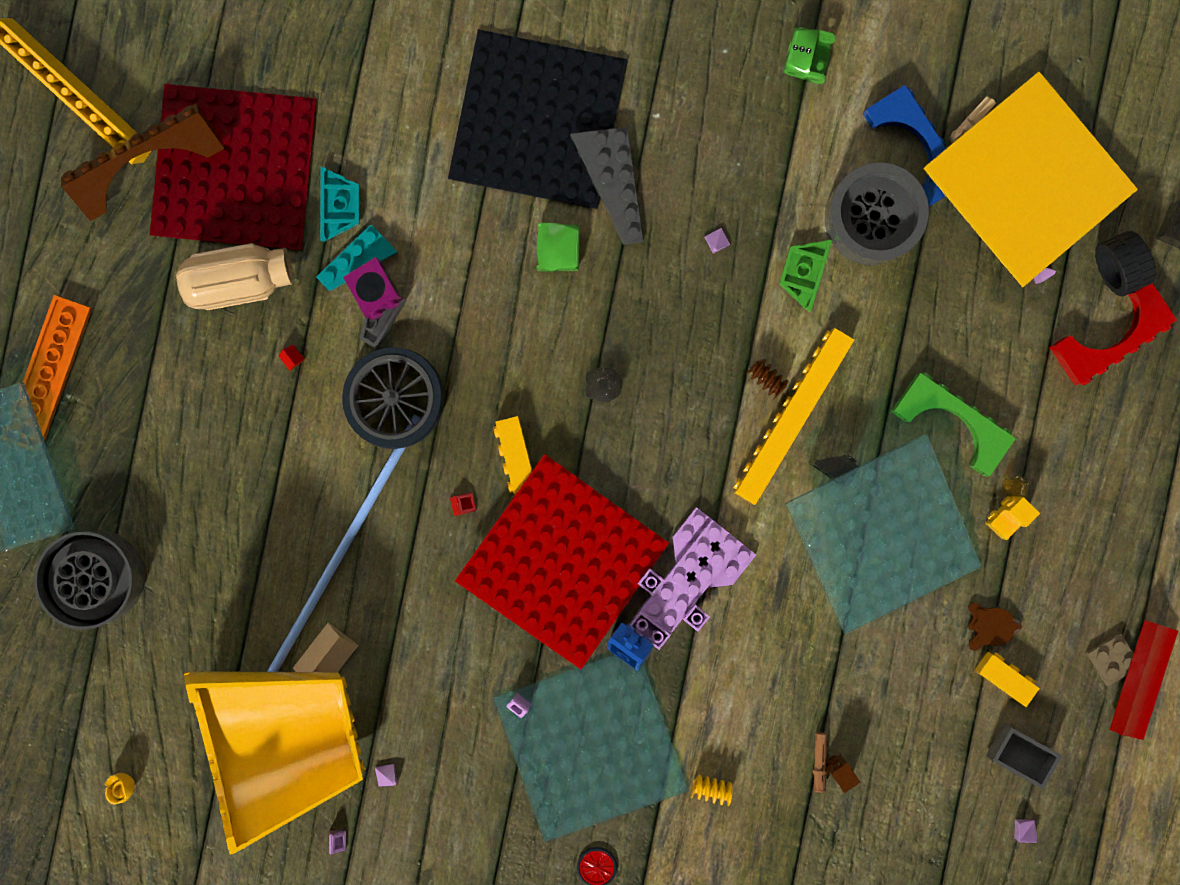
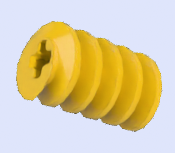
[690,774,733,807]

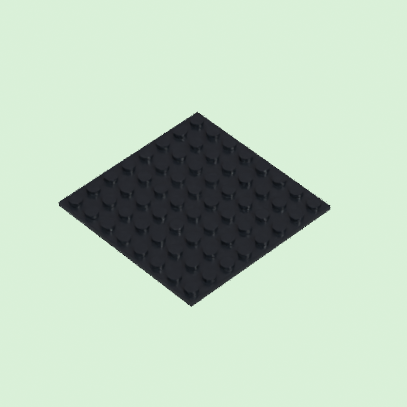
[448,29,627,209]

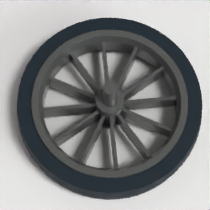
[342,347,444,449]

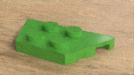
[779,240,832,312]

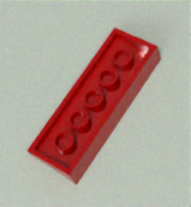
[1109,620,1178,740]

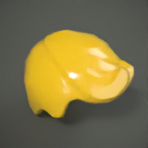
[105,773,135,804]

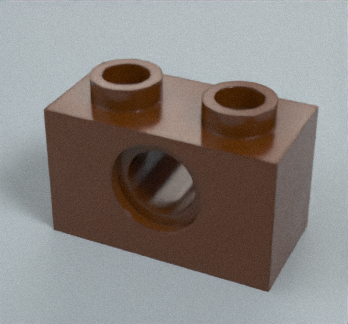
[826,754,861,793]

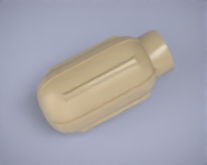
[176,243,294,310]

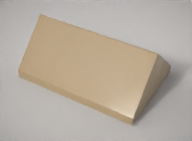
[293,622,359,672]

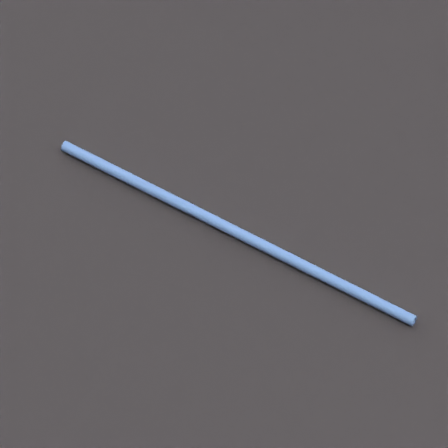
[267,414,421,672]

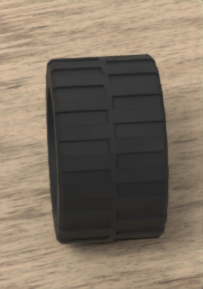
[1095,231,1156,297]

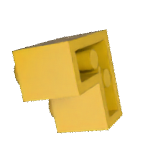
[985,496,1040,540]

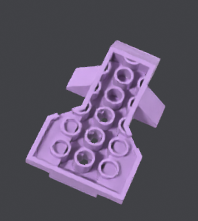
[630,507,756,650]

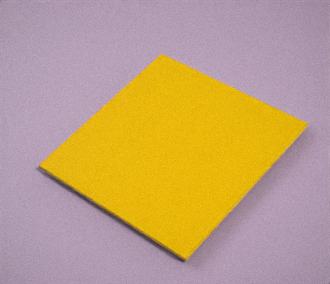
[923,72,1138,287]

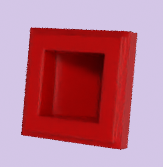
[278,344,305,371]

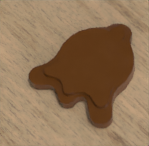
[968,602,1022,651]

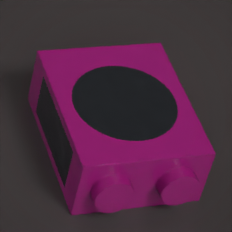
[343,257,403,320]

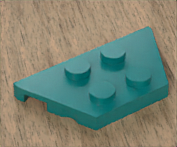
[320,167,360,242]

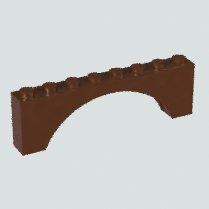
[61,103,224,221]

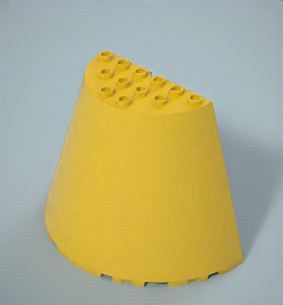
[184,671,365,855]

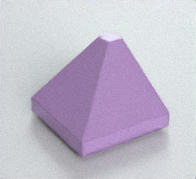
[704,228,730,254]
[375,763,398,786]

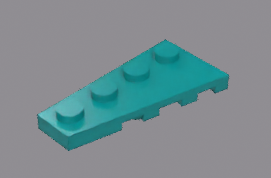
[316,225,398,292]

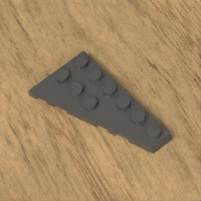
[570,127,643,245]

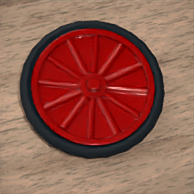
[577,847,617,885]

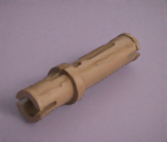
[812,732,828,793]

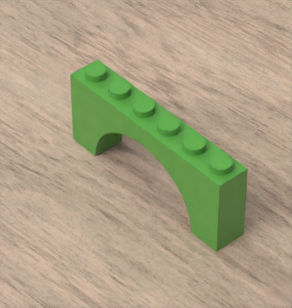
[890,372,1016,477]

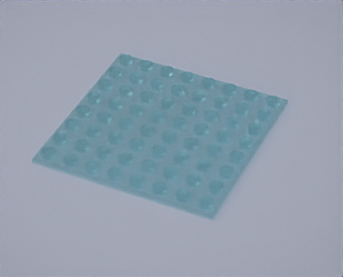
[785,434,982,634]
[494,655,688,842]

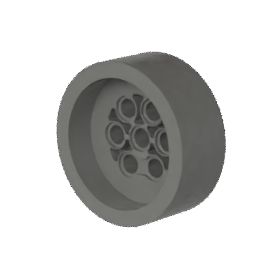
[824,162,929,265]
[34,529,145,630]

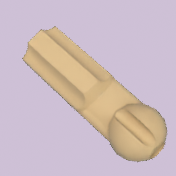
[950,96,998,144]

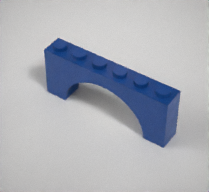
[863,85,946,207]

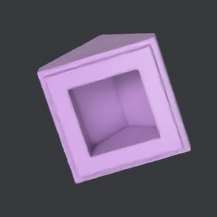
[1034,267,1056,284]
[506,693,532,718]
[329,830,346,854]

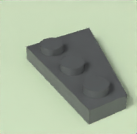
[360,297,407,350]

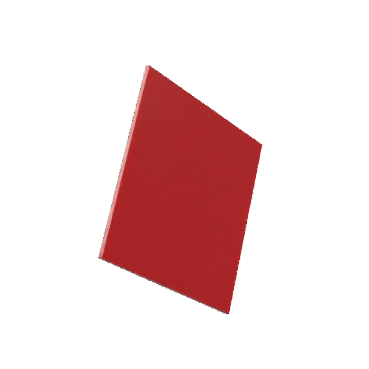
[455,454,669,670]

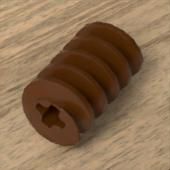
[745,359,789,400]

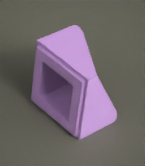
[1014,819,1037,843]

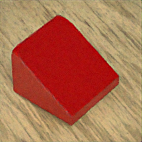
[450,492,477,516]

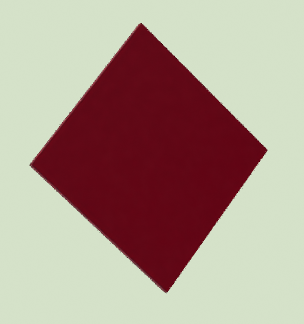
[149,84,317,251]

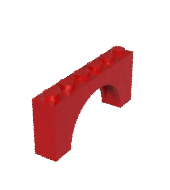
[1049,283,1177,386]

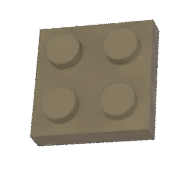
[1086,633,1133,686]

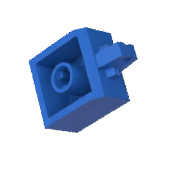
[607,623,654,672]

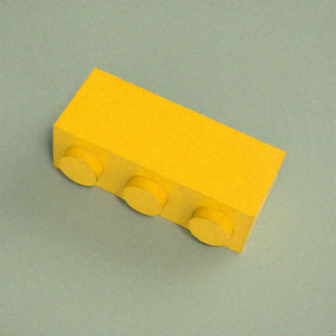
[974,652,1040,707]

